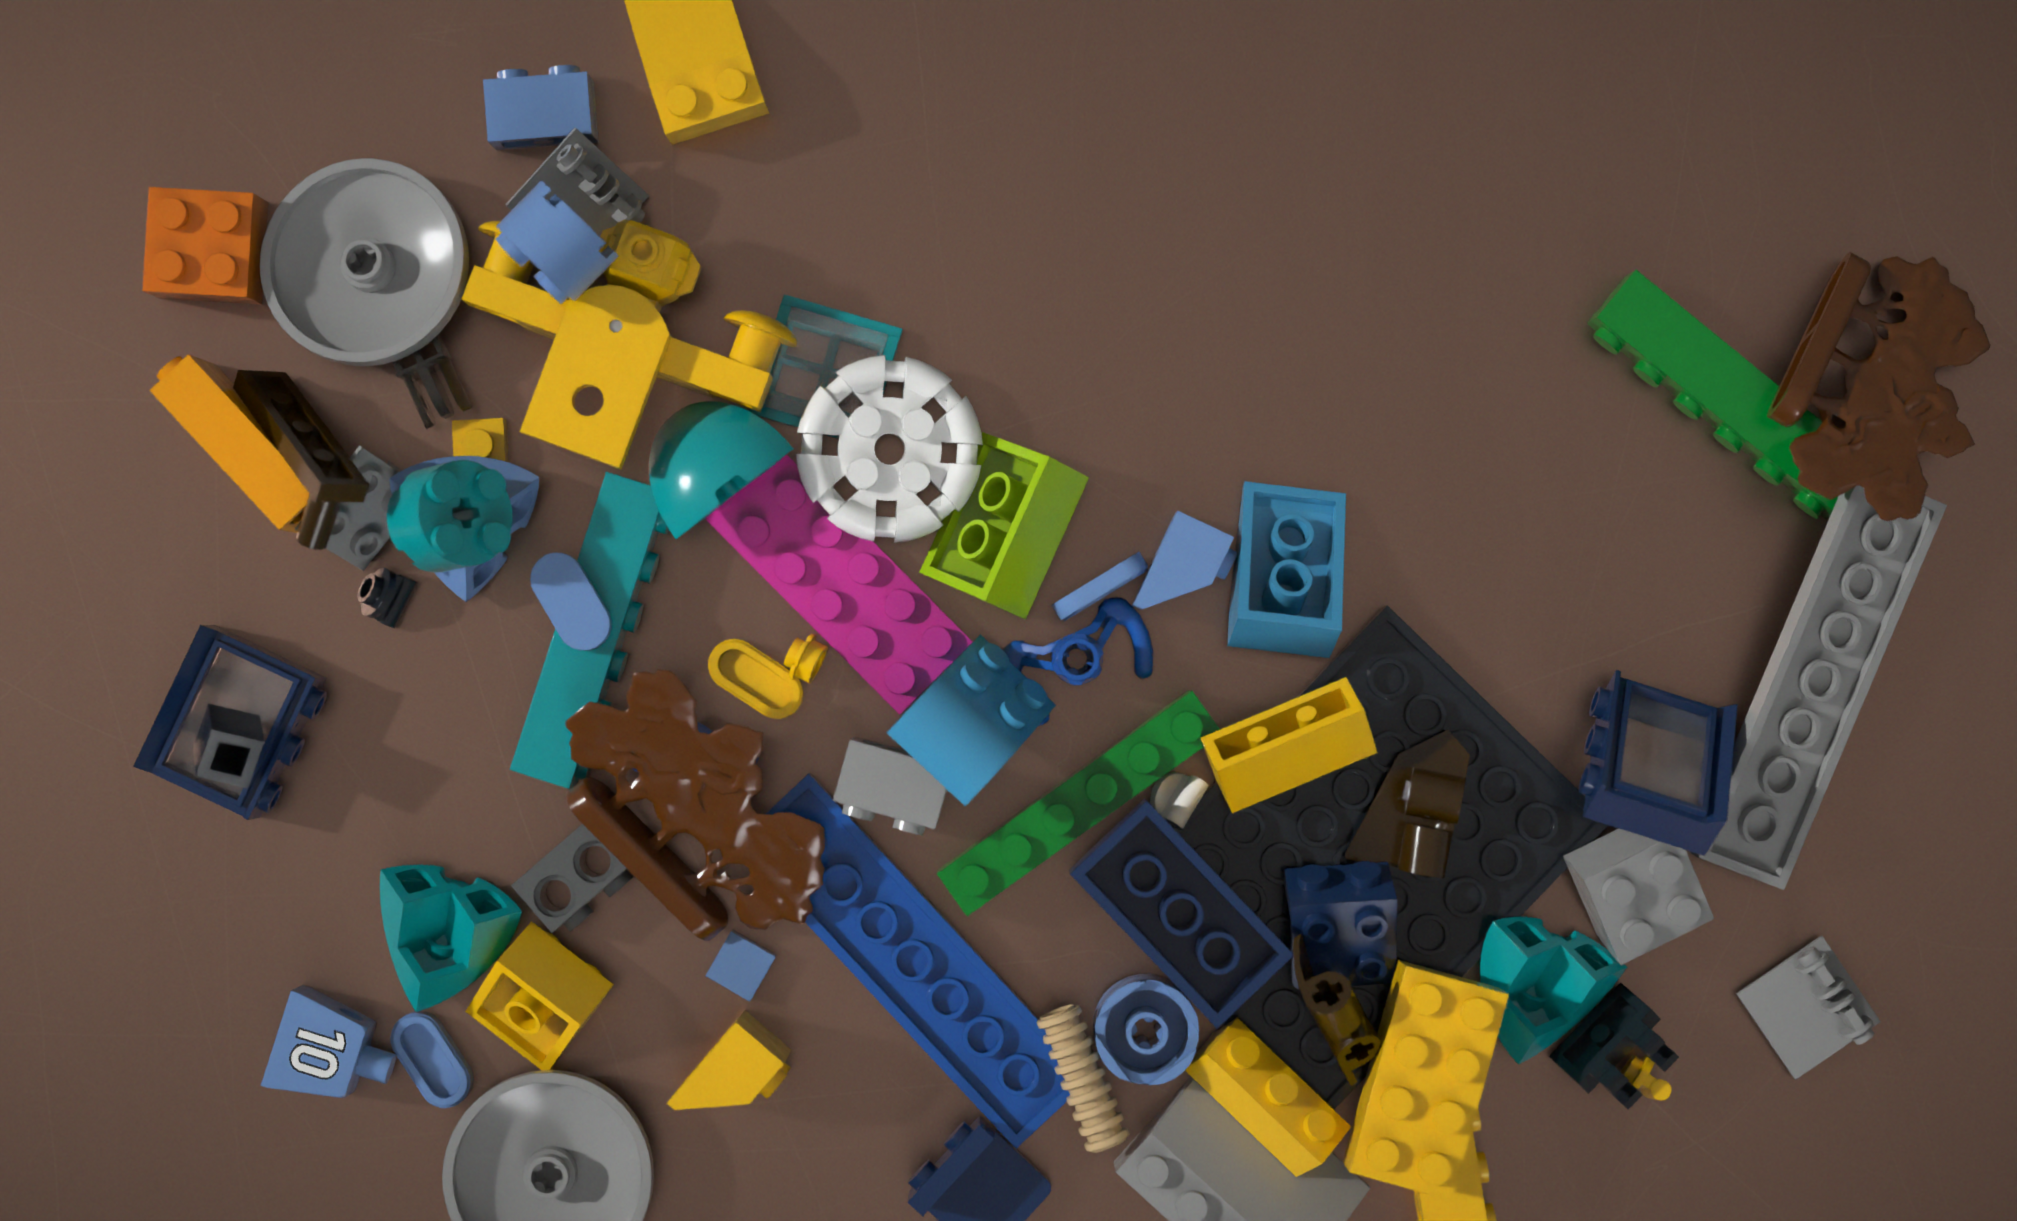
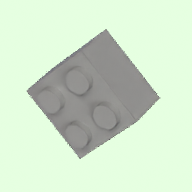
[833,737,947,835]
[1563,829,1714,965]

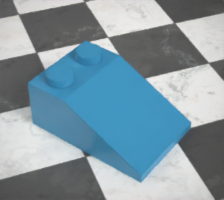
[1227,481,1346,658]

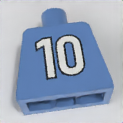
[261,985,396,1098]

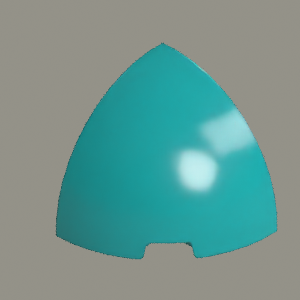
[649,401,793,539]
[380,865,522,1012]
[1480,917,1628,1065]

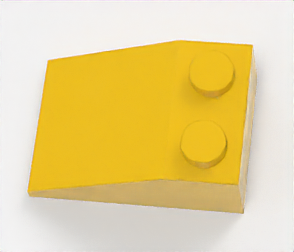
[624,0,769,145]

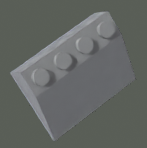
[1113,1077,1371,1221]

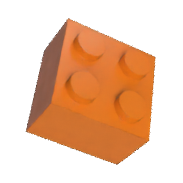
[142,187,268,304]

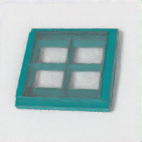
[750,294,903,439]

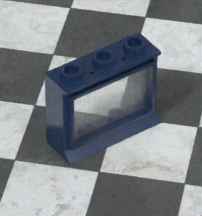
[133,625,327,820]
[1579,670,1738,856]

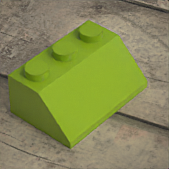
[919,432,1089,620]

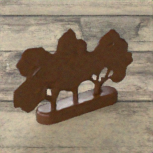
[1767,252,1991,521]
[565,670,825,941]

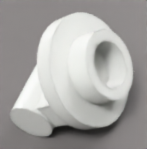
[1150,772,1209,830]

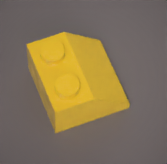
[465,921,614,1070]
[667,1010,792,1110]

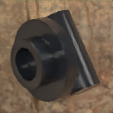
[357,568,418,629]

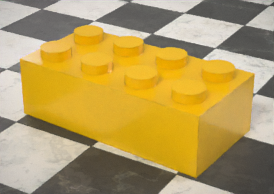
[1343,960,1509,1201]

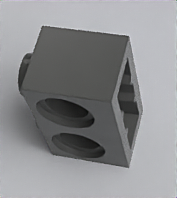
[511,824,633,933]

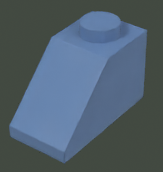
[1132,511,1237,610]

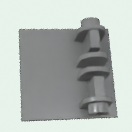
[505,128,649,236]
[295,446,402,571]
[1736,936,1881,1080]

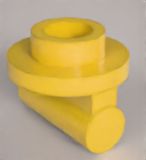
[1620,1055,1672,1101]

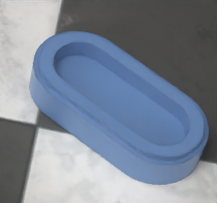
[1051,551,1149,621]
[530,552,612,650]
[390,1011,474,1108]

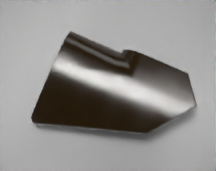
[1345,730,1470,878]
[1293,934,1381,1085]

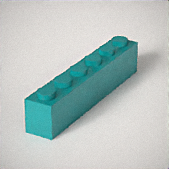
[510,472,669,789]

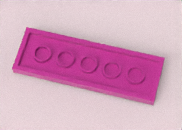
[705,455,973,715]

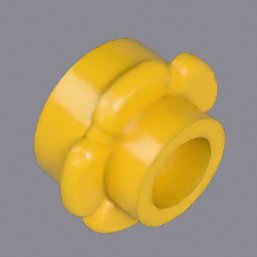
[784,634,828,684]

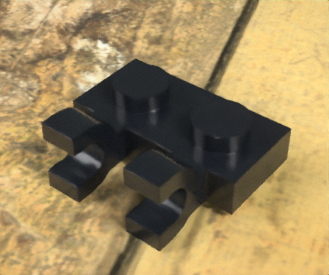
[1549,983,1679,1110]

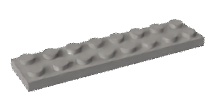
[1689,486,1947,890]

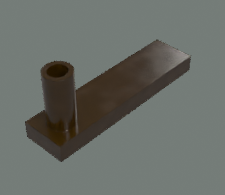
[233,370,370,550]

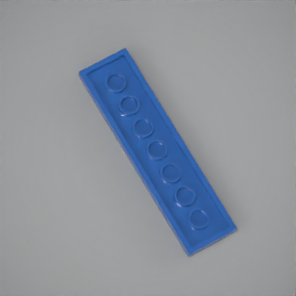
[766,773,1070,1149]

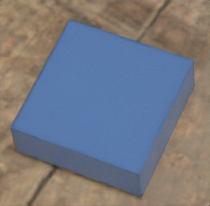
[705,930,777,1002]

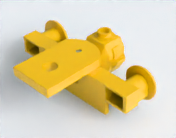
[461,220,797,470]

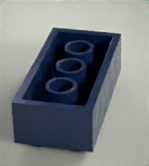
[1069,798,1293,1029]

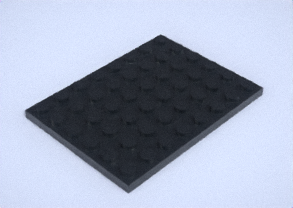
[1172,605,1609,1110]

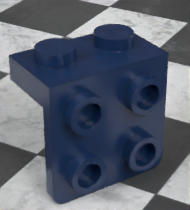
[1284,861,1397,989]
[907,1116,1051,1221]

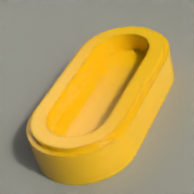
[708,639,804,719]

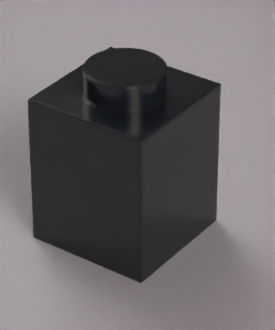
[192,703,264,788]

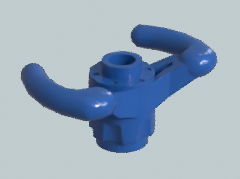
[1003,597,1153,725]

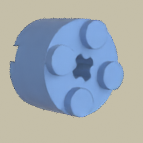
[495,180,619,304]
[1093,973,1199,1085]

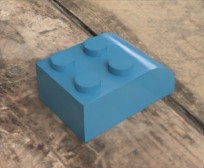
[887,634,1056,806]

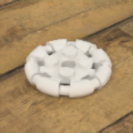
[796,355,983,543]

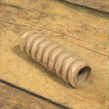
[1037,1004,1130,1153]

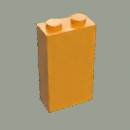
[149,354,309,533]

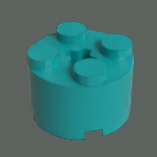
[387,460,512,573]

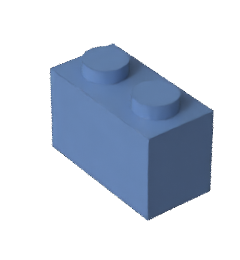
[483,65,599,150]

